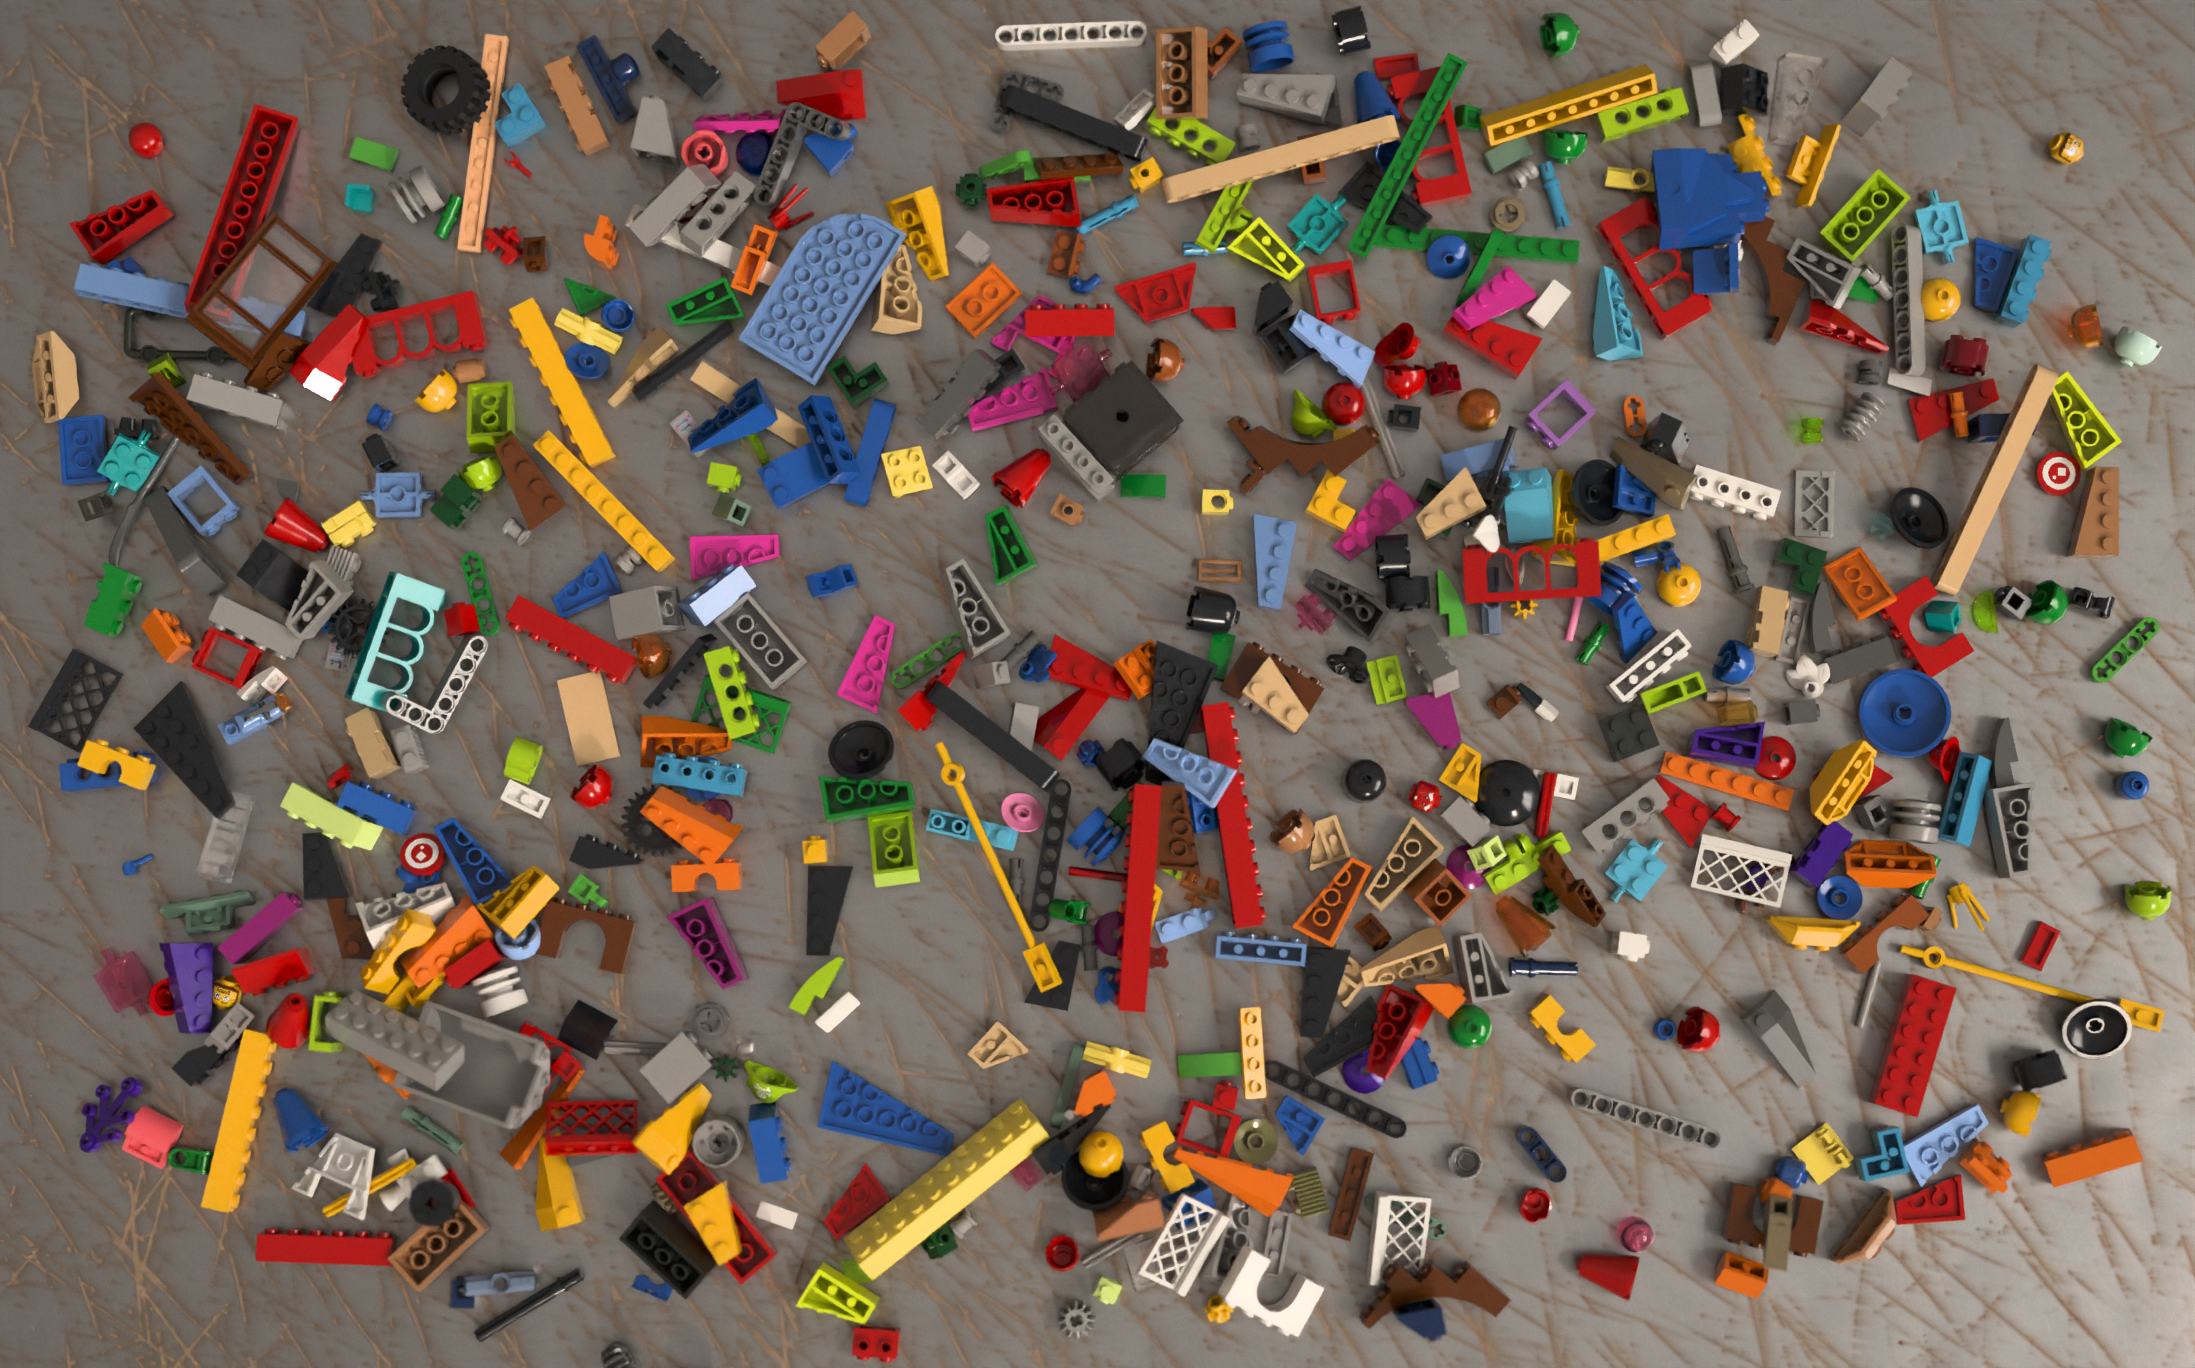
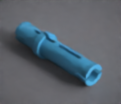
[1538,161,1571,229]
[1076,194,1139,235]

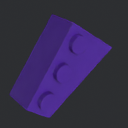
[1686,721,1765,769]
[1788,821,1853,888]

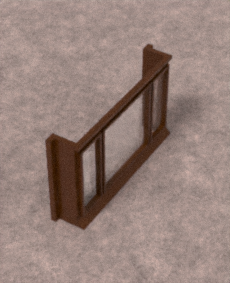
[185,212,339,371]

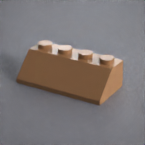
[1156,26,1208,120]
[388,1200,491,1292]

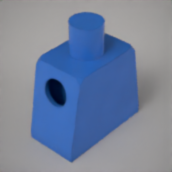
[803,123,858,177]

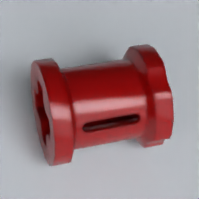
[1711,802,1741,832]

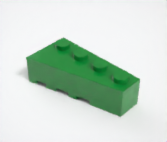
[819,776,916,824]

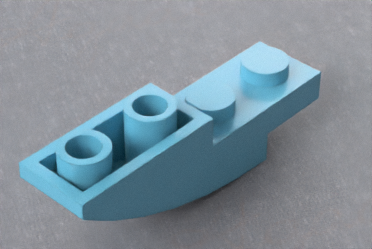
[926,809,1019,851]

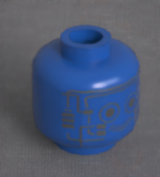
[2116,771,2150,800]
[1774,1156,1810,1189]

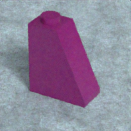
[1403,692,1462,750]

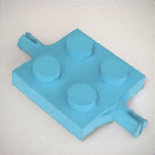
[1913,190,1969,265]
[1604,838,1668,903]

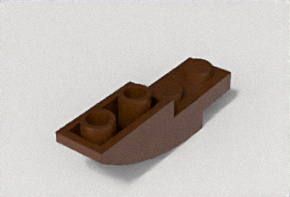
[1537,845,1606,927]

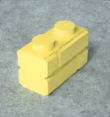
[321,500,377,548]

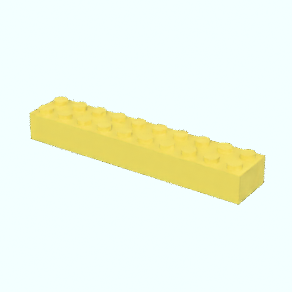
[844,1098,1051,1280]

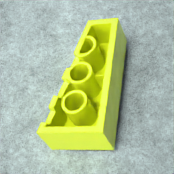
[2049,371,2122,470]

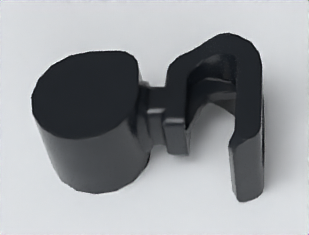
[2068,587,2116,619]

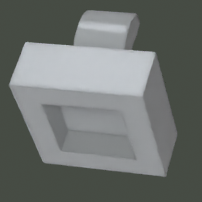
[1129,1163,1155,1191]

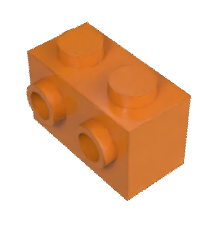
[1714,1251,1769,1299]

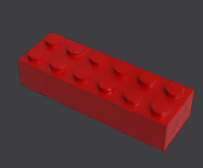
[1868,974,1957,1118]
[655,1149,779,1285]

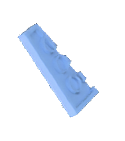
[1289,309,1375,389]
[1143,738,1238,808]
[1903,1103,1989,1187]

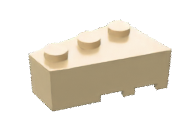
[1745,585,1790,658]
[1241,656,1309,734]

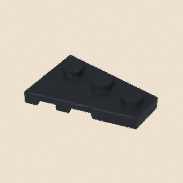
[302,832,351,901]

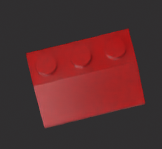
[231,948,315,997]

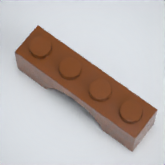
[1840,895,1929,974]

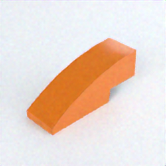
[731,224,778,295]

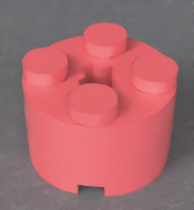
[681,130,729,178]

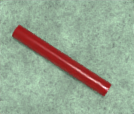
[1068,866,1127,882]

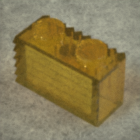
[1717,700,1758,727]

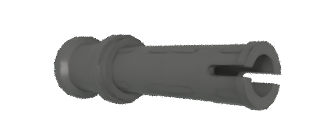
[1716,525,1754,594]

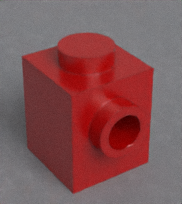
[443,602,480,637]
[1211,1080,1239,1111]

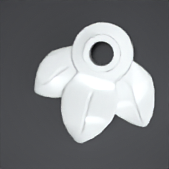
[1786,655,1830,698]

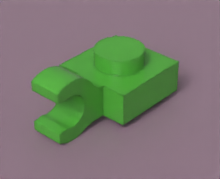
[567,873,609,908]

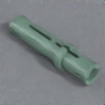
[400,1105,464,1155]

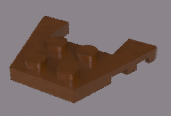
[326,893,397,960]

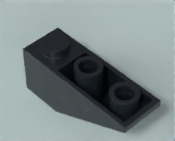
[972,349,1025,405]
[569,834,644,869]
[172,1034,243,1087]

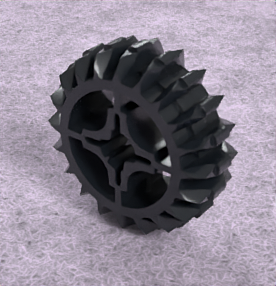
[328,599,389,658]

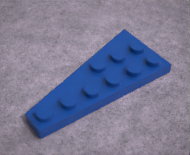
[817,1061,954,1156]

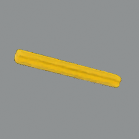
[322,1157,417,1218]

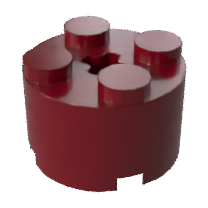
[1940,335,1990,377]

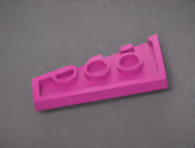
[693,109,786,133]
[1452,265,1539,330]
[968,367,1058,432]
[1333,478,1422,561]
[689,534,780,581]
[836,615,895,714]

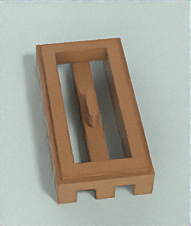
[1197,559,1242,583]

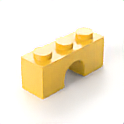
[77,738,156,790]
[1527,994,1596,1063]
[1139,1119,1195,1194]

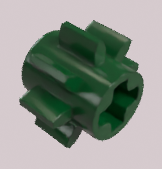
[1531,887,1560,916]
[711,1053,741,1082]

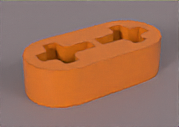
[1622,395,1647,438]

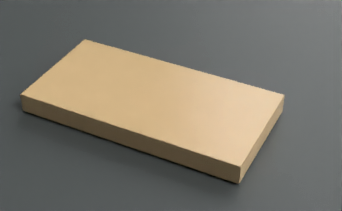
[557,671,621,767]

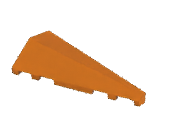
[499,1068,586,1170]
[1173,1146,1294,1217]

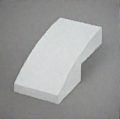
[1526,279,1572,329]
[932,451,980,500]
[236,666,288,706]
[1531,769,1579,800]

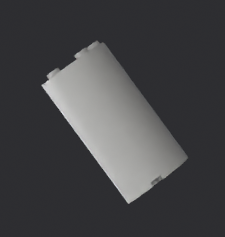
[392,1000,551,1129]

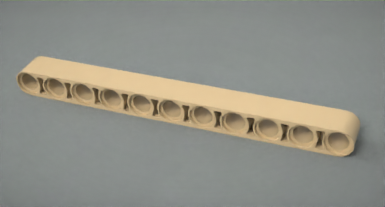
[1161,115,1400,203]
[1932,364,2058,596]

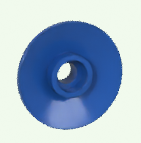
[1427,235,1471,279]
[565,343,609,379]
[1817,876,1863,920]

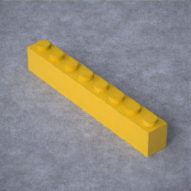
[1479,64,1658,146]
[509,297,616,468]
[533,430,676,574]
[201,1028,277,1213]

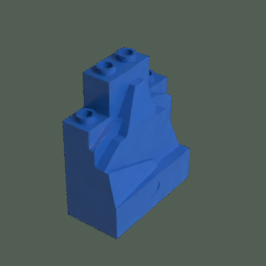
[1650,148,1769,250]

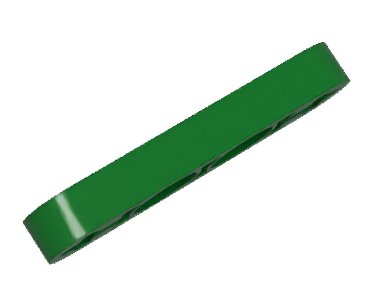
[1455,227,1504,307]
[461,552,500,636]

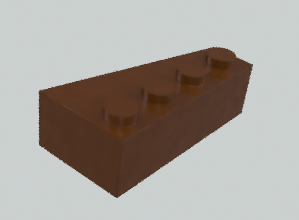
[493,430,566,531]

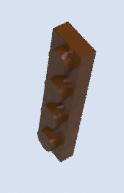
[1033,153,1124,180]
[1328,1147,1374,1241]

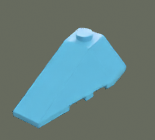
[1593,266,1644,361]

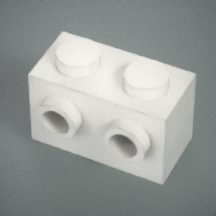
[1610,931,1650,961]

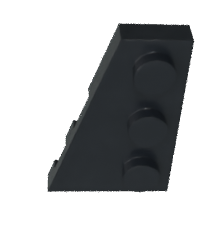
[1024,941,1081,1011]

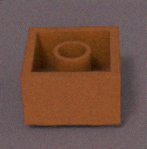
[1403,858,1472,927]

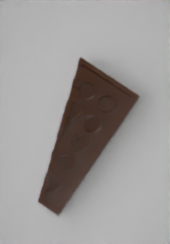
[128,372,251,486]

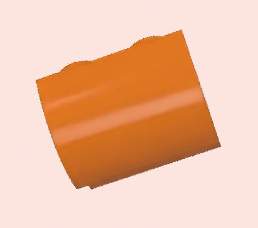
[584,215,619,271]
[1113,639,1156,700]
[1959,1139,2012,1194]

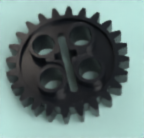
[621,784,686,857]

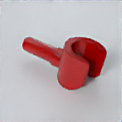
[503,151,532,178]

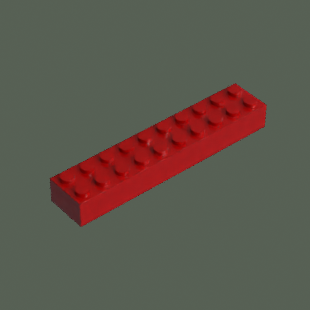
[184,104,299,326]
[1200,702,1266,929]
[1114,784,1162,1013]

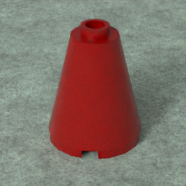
[991,448,1051,508]
[264,497,330,553]
[266,993,311,1049]
[1575,1253,1640,1301]

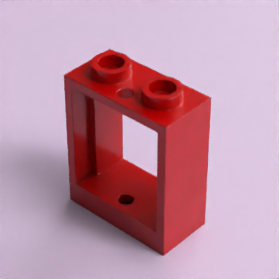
[1306,260,1361,325]
[192,627,264,689]
[443,939,508,989]
[1173,1098,1242,1158]

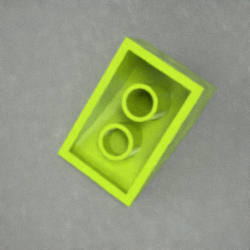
[466,381,515,453]
[867,811,920,888]

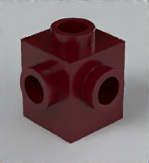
[1426,361,1462,396]

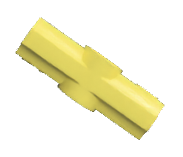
[1604,166,1655,193]
[555,308,623,354]
[1082,1041,1152,1079]

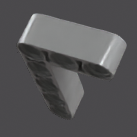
[381,632,488,734]

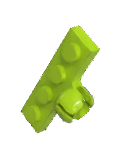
[1194,180,1254,254]
[1483,830,1571,895]

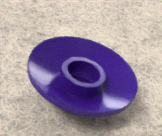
[1342,1049,1385,1094]

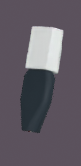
[1516,682,1559,722]

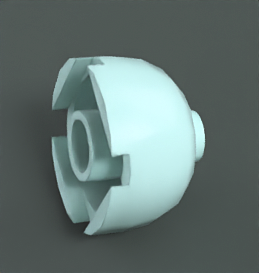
[2114,326,2162,367]

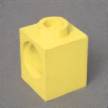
[1201,489,1233,515]

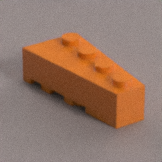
[640,785,743,868]
[1292,857,1373,948]
[400,894,495,989]
[2043,1129,2143,1188]

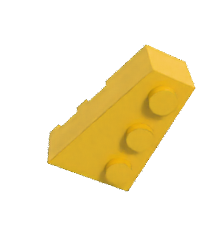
[684,1180,742,1266]

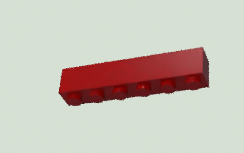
[505,595,637,684]
[256,1228,398,1266]

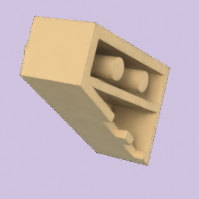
[1416,466,1486,540]
[345,707,402,779]

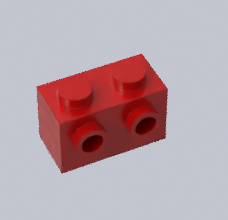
[852,1325,901,1362]

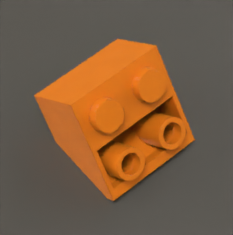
[141,608,194,663]
[1074,1068,1117,1117]

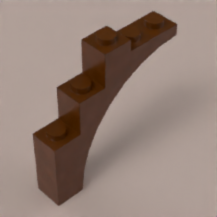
[1359,1260,1511,1329]

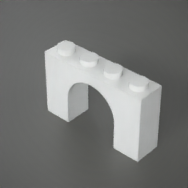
[1218,1245,1324,1336]

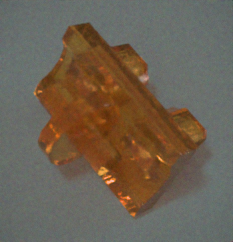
[1179,871,1220,909]

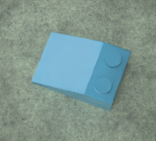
[1503,468,1554,544]

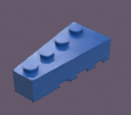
[434,817,512,906]

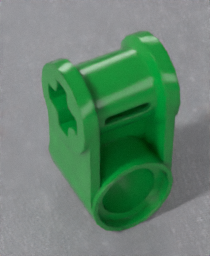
[1049,899,1091,925]
[168,1146,214,1174]

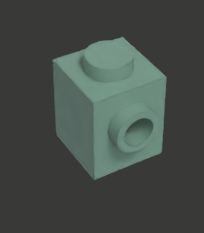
[712,494,751,527]

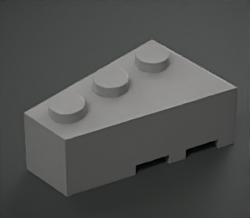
[285,559,354,640]
[1453,933,1515,1003]

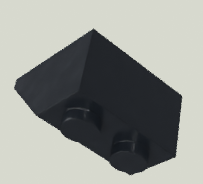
[1252,281,1293,335]

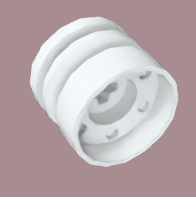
[471,966,529,1018]

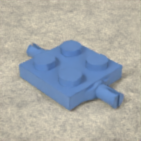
[360,472,437,518]

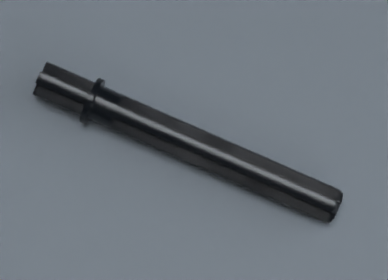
[632,321,734,401]
[474,1268,584,1342]

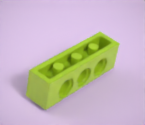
[1594,87,1689,143]
[1147,107,1236,166]
[703,646,760,739]

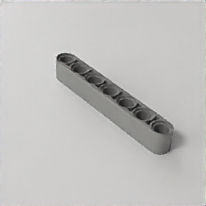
[1891,224,1926,376]
[1568,1087,1721,1149]

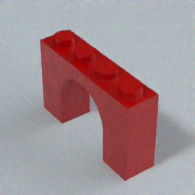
[1877,575,1974,677]

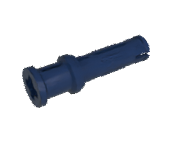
[1508,957,1578,978]

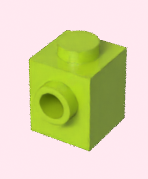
[706,462,742,494]

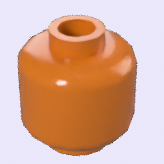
[1758,1177,1793,1204]

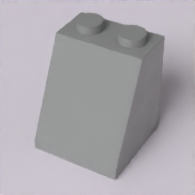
[630,95,680,168]
[609,586,685,640]
[639,1030,713,1104]

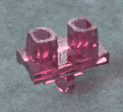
[1294,592,1336,635]
[1009,1157,1044,1192]

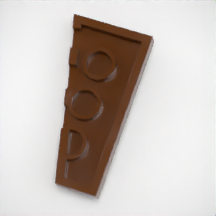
[1156,781,1200,872]

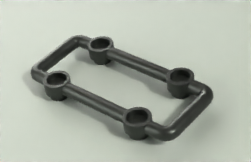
[123,307,244,365]

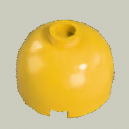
[1921,277,1961,323]
[414,368,457,412]
[1655,563,1701,607]
[2000,1091,2041,1137]
[1079,1131,1123,1177]

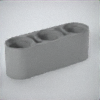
[1687,62,1722,127]

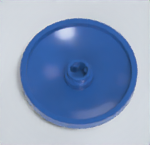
[1859,669,1951,758]

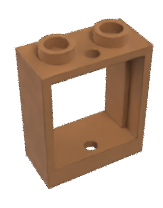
[815,10,871,72]

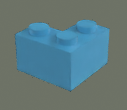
[493,82,547,148]
[1854,1126,1910,1182]

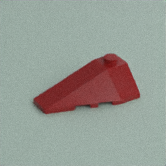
[776,69,866,121]
[897,650,967,732]
[1034,688,1110,762]
[1366,984,1434,1080]

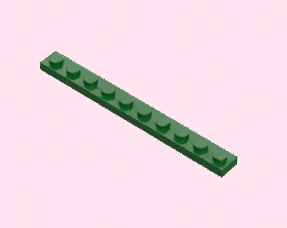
[1346,53,1468,259]
[1373,225,1580,264]

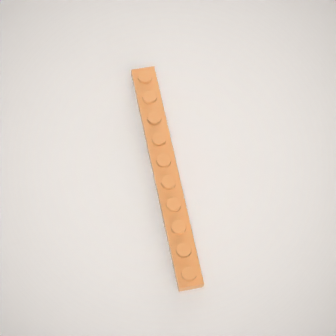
[457,34,509,253]

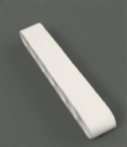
[995,21,1147,51]

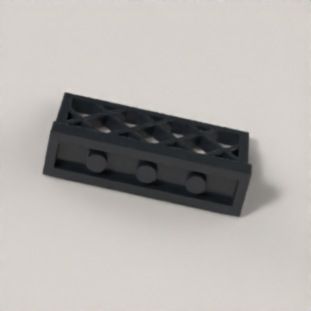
[28,649,124,752]

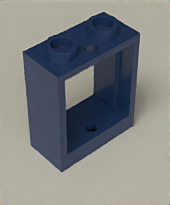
[1967,413,2037,443]

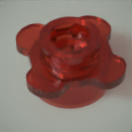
[1149,946,1169,969]

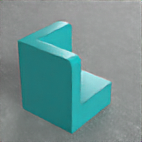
[345,183,375,213]
[1925,600,1962,633]

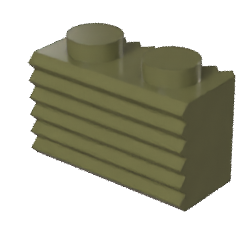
[1289,1166,1329,1219]

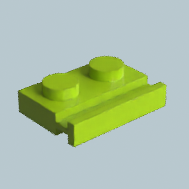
[1365,654,1408,706]

